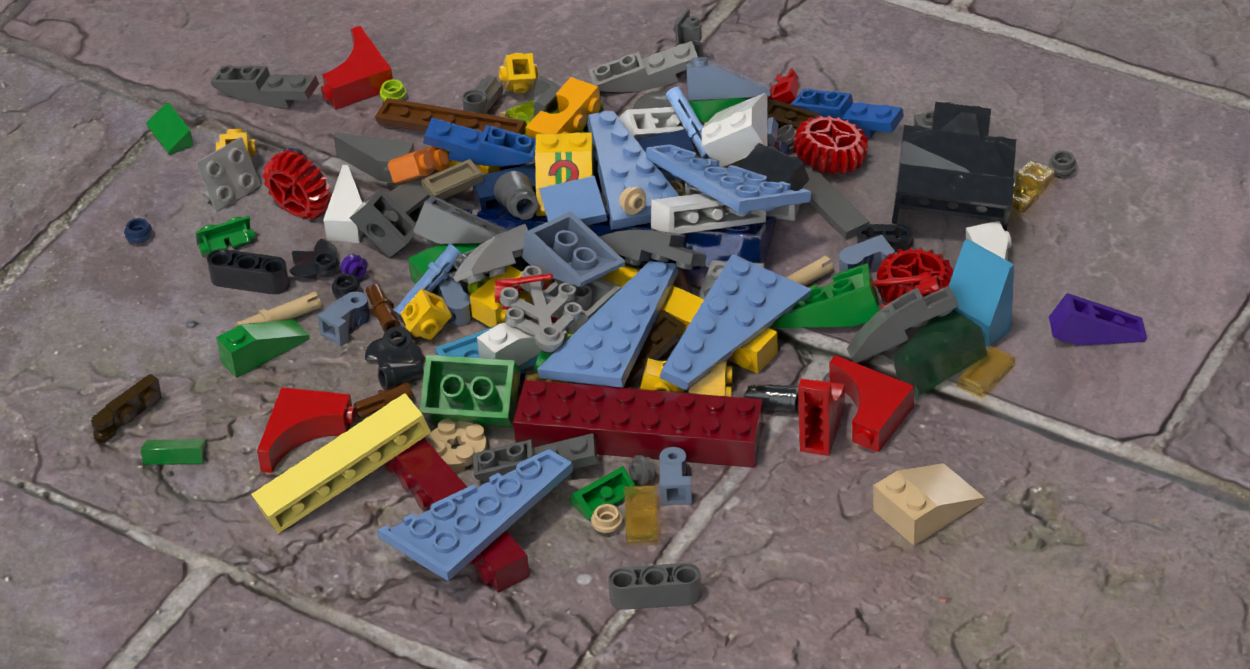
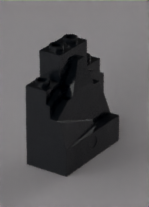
[892,101,1017,231]

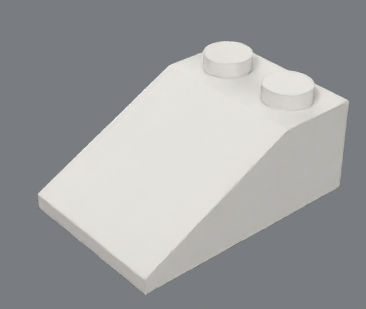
[702,93,767,167]

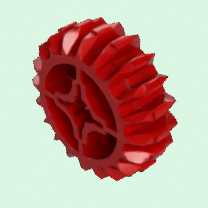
[793,115,868,175]
[262,149,332,220]
[876,247,953,303]

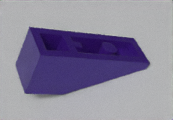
[1049,293,1147,345]

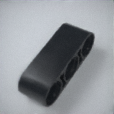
[207,249,290,294]

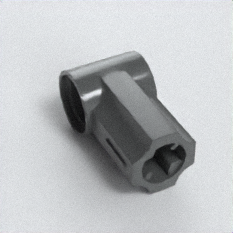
[462,75,503,114]

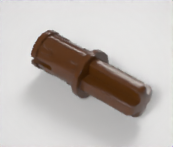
[366,283,400,332]
[354,382,413,418]

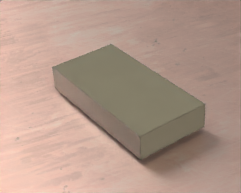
[421,159,484,200]

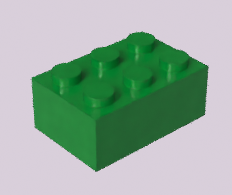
[419,355,520,428]

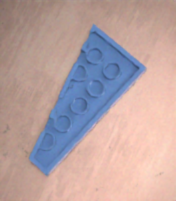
[587,111,679,230]
[646,144,811,214]
[659,254,812,390]
[537,261,678,388]

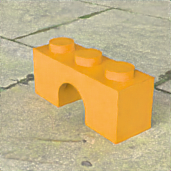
[525,77,602,139]

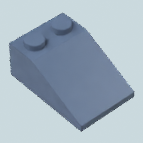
[686,57,770,101]
[522,211,626,287]

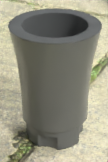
[494,171,538,220]

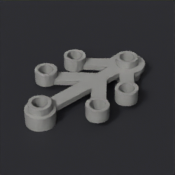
[500,265,582,352]

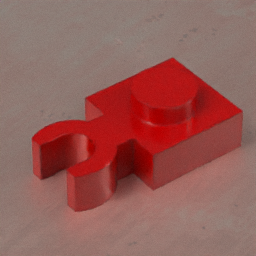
[768,68,800,104]

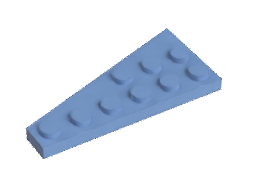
[378,449,573,581]

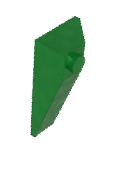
[769,263,881,328]

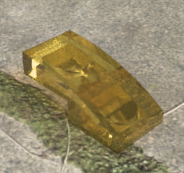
[1012,161,1055,213]
[624,486,658,543]

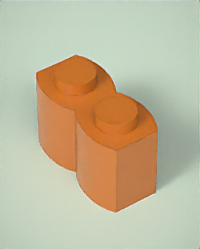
[387,146,450,185]

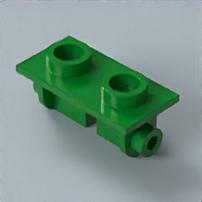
[195,216,256,256]

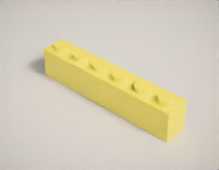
[251,393,431,534]

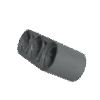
[608,563,702,610]

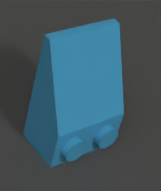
[943,239,1014,348]

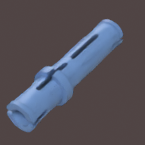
[394,243,462,315]

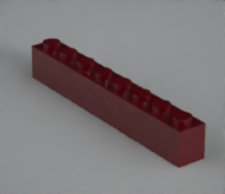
[385,438,530,592]

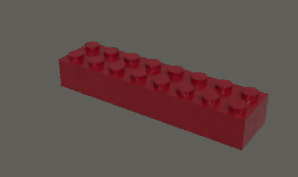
[513,380,763,468]

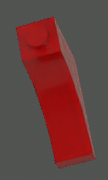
[321,26,393,110]
[829,355,914,452]
[798,378,845,456]
[257,387,356,473]

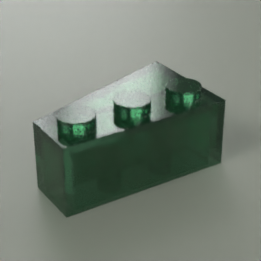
[892,309,987,398]

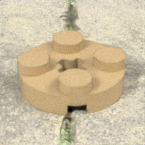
[427,419,487,473]

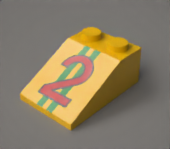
[535,132,594,216]

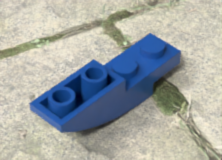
[791,89,904,139]
[423,118,536,166]

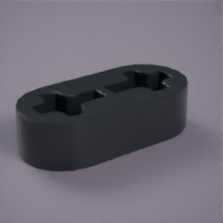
[857,224,911,252]

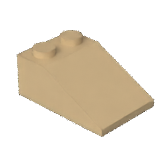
[873,463,985,546]

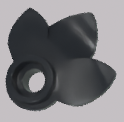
[289,239,340,278]
[365,326,422,367]

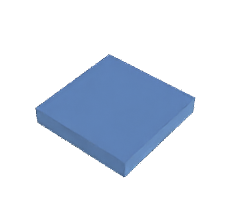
[539,176,607,225]

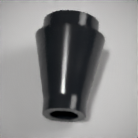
[378,360,424,390]

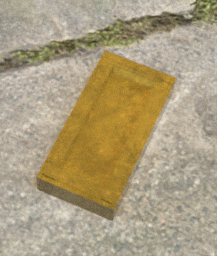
[957,346,1015,399]

